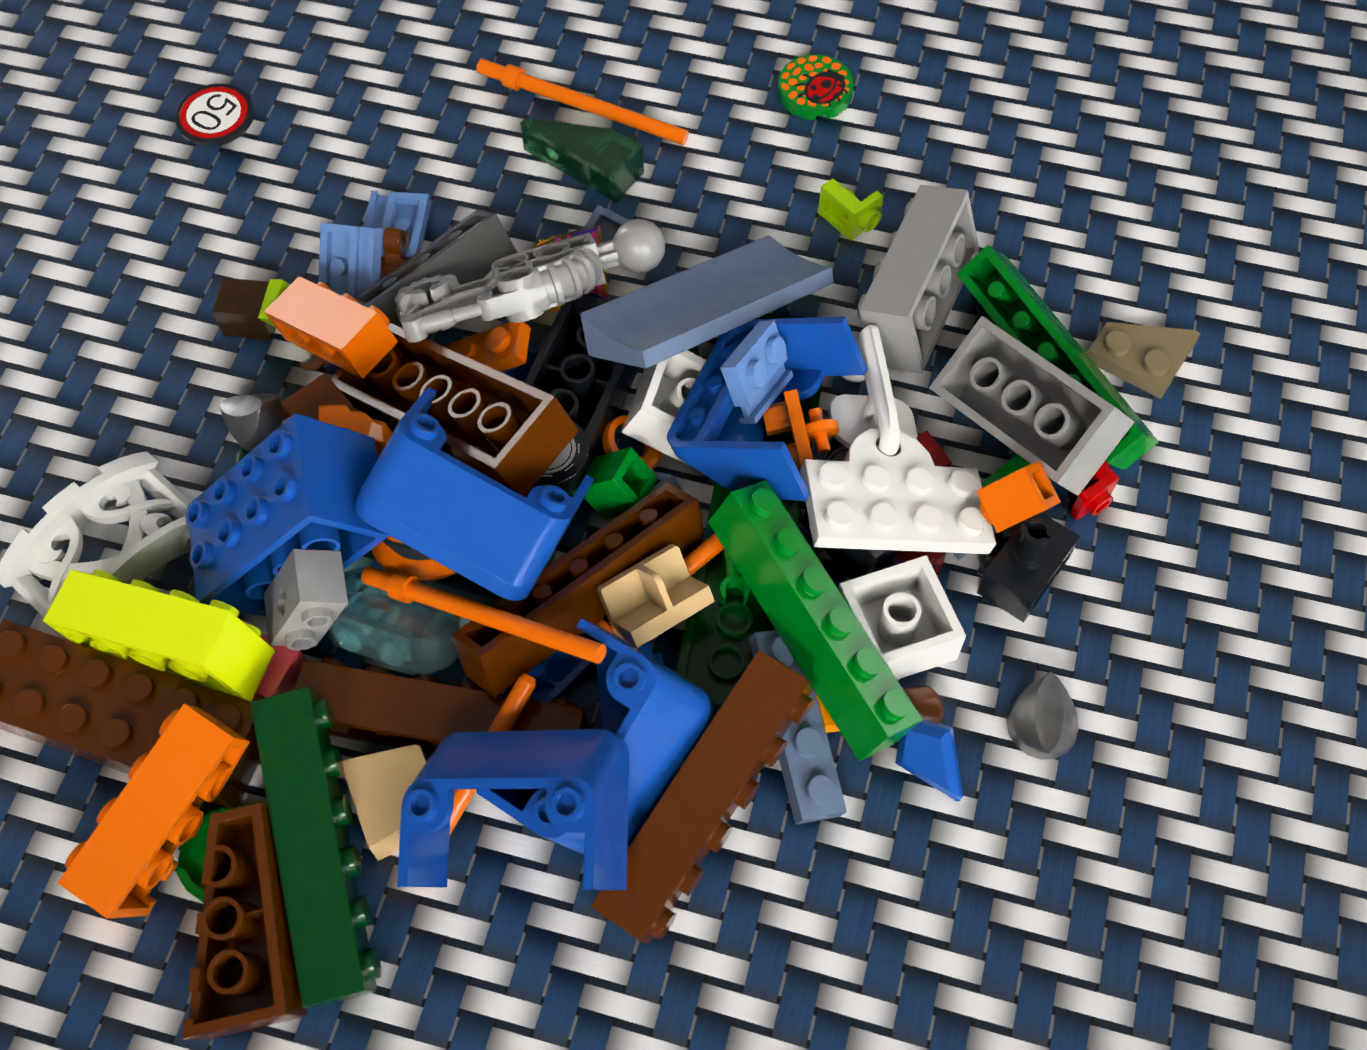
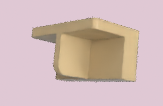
[597,544,715,648]

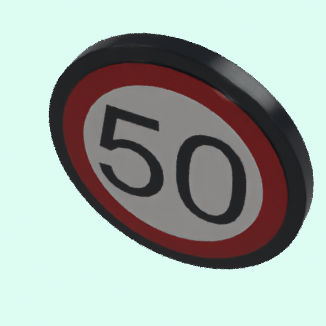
[175,84,254,146]

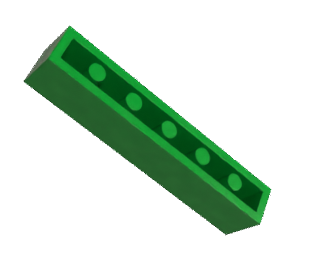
[957,245,1159,470]
[708,480,923,762]

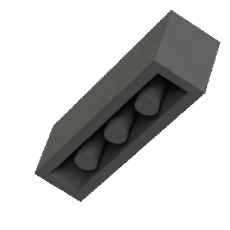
[355,209,518,328]

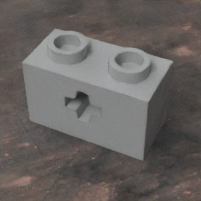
[264,549,348,651]

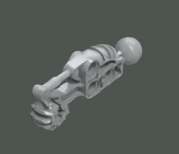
[394,219,665,343]

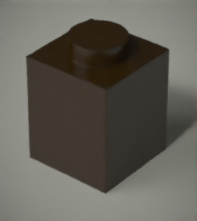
[212,278,276,341]

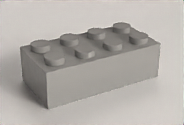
[858,185,979,374]
[929,316,1134,496]

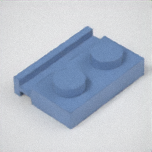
[363,191,431,260]
[318,223,383,298]
[720,320,794,424]

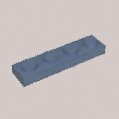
[749,630,847,825]

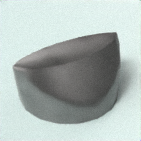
[220,393,285,451]
[1006,672,1079,759]

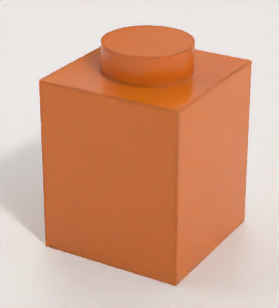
[976,461,1061,533]

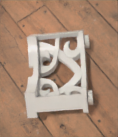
[0,451,191,642]

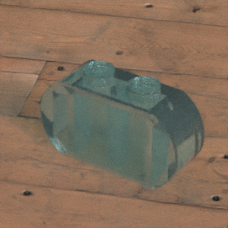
[328,567,462,674]

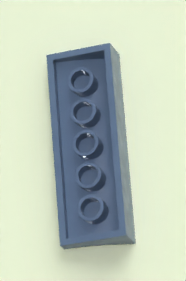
[580,235,834,369]

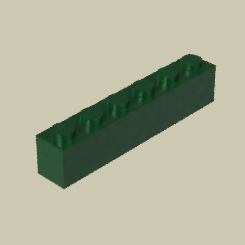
[250,687,381,1008]

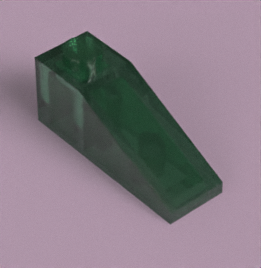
[520,118,644,203]

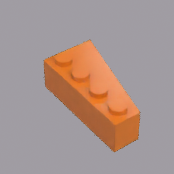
[57,704,250,919]

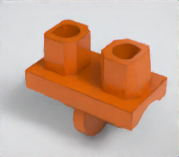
[763,389,840,473]

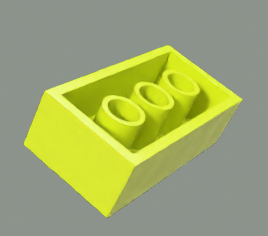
[43,569,276,702]

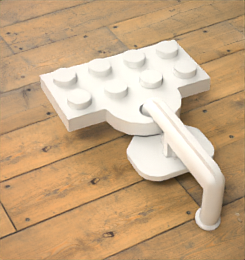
[800,325,996,554]

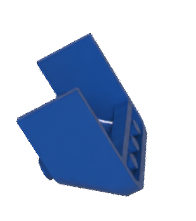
[667,316,867,501]
[354,387,594,601]
[477,618,714,855]
[397,729,629,890]

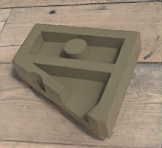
[1087,322,1201,399]

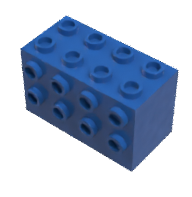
[186,414,389,617]

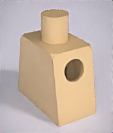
[342,744,427,861]

